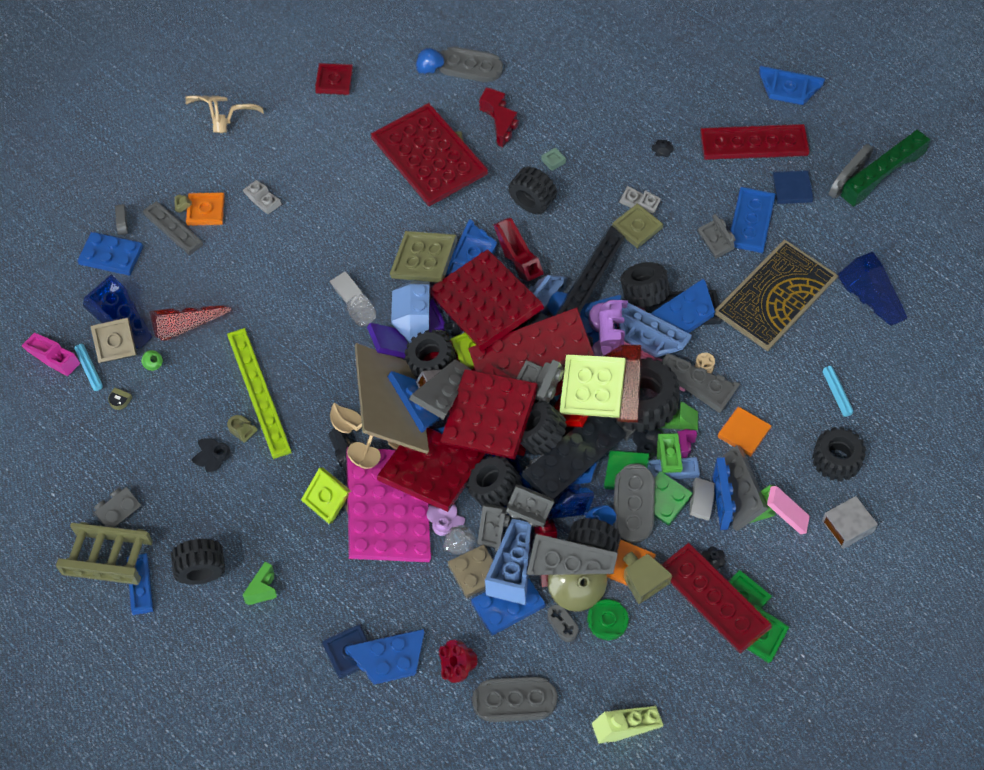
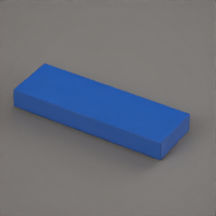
[127,553,153,615]

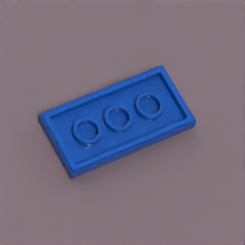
[731,187,776,253]

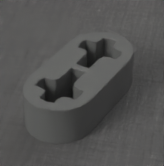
[115,204,128,235]
[547,605,578,642]

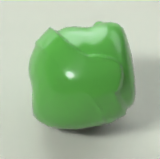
[141,350,163,371]

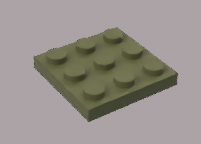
[390,231,458,282]

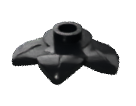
[633,428,663,460]
[192,438,231,473]

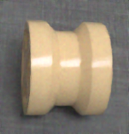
[695,353,715,374]

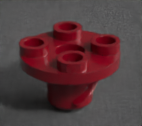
[439,640,478,683]

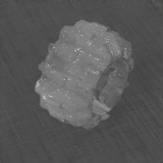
[346,294,376,327]

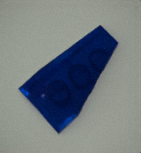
[838,251,908,326]
[83,274,152,350]
[548,485,594,519]

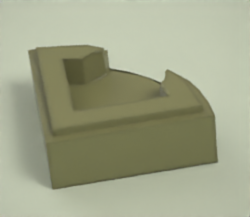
[175,194,192,213]
[232,422,258,443]

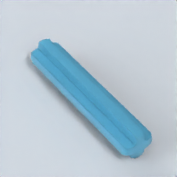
[74,343,103,391]
[823,366,853,417]

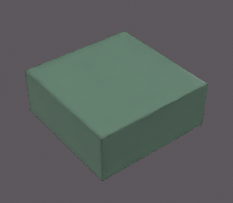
[541,148,566,171]

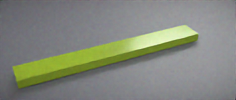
[227,328,291,459]

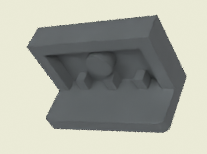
[697,214,735,259]
[535,360,564,403]
[506,484,554,527]
[92,487,141,528]
[477,504,510,551]

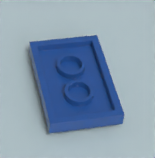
[77,232,143,276]
[712,457,736,530]
[471,578,545,636]

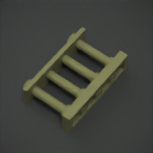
[56,522,153,585]

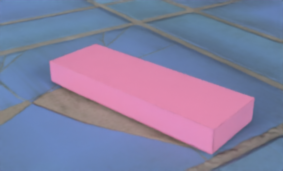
[767,486,810,534]

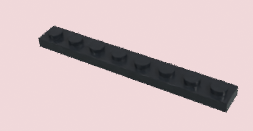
[554,225,625,316]

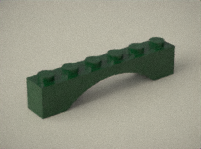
[841,129,930,207]

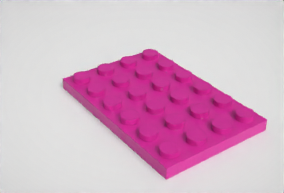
[346,447,431,562]

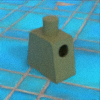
[623,552,672,605]

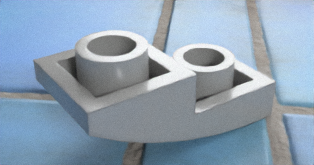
[243,180,282,214]
[619,186,661,213]
[330,272,366,310]
[690,478,714,521]

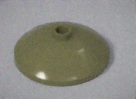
[548,574,607,612]

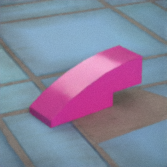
[22,333,80,376]

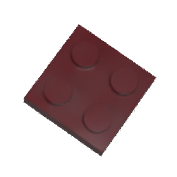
[315,63,353,95]

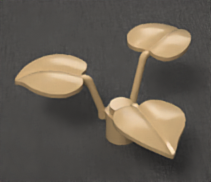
[185,95,264,133]
[330,403,399,469]

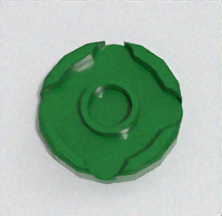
[587,599,629,640]

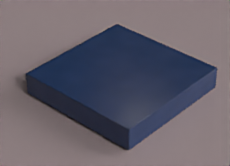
[772,171,813,204]
[322,624,368,680]

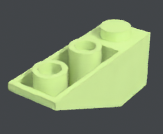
[592,706,664,743]

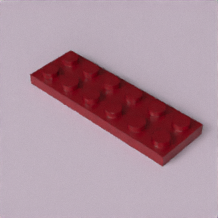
[700,124,809,160]
[661,543,772,654]

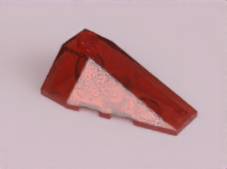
[149,305,231,341]
[603,345,642,422]

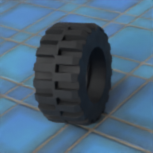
[611,357,679,432]

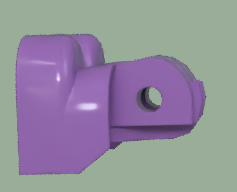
[588,300,628,360]

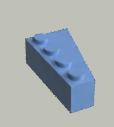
[485,518,532,605]

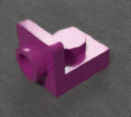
[677,429,697,458]

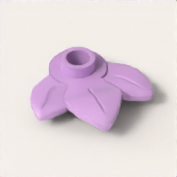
[426,504,465,536]

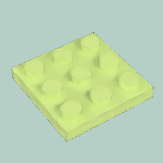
[560,355,626,418]

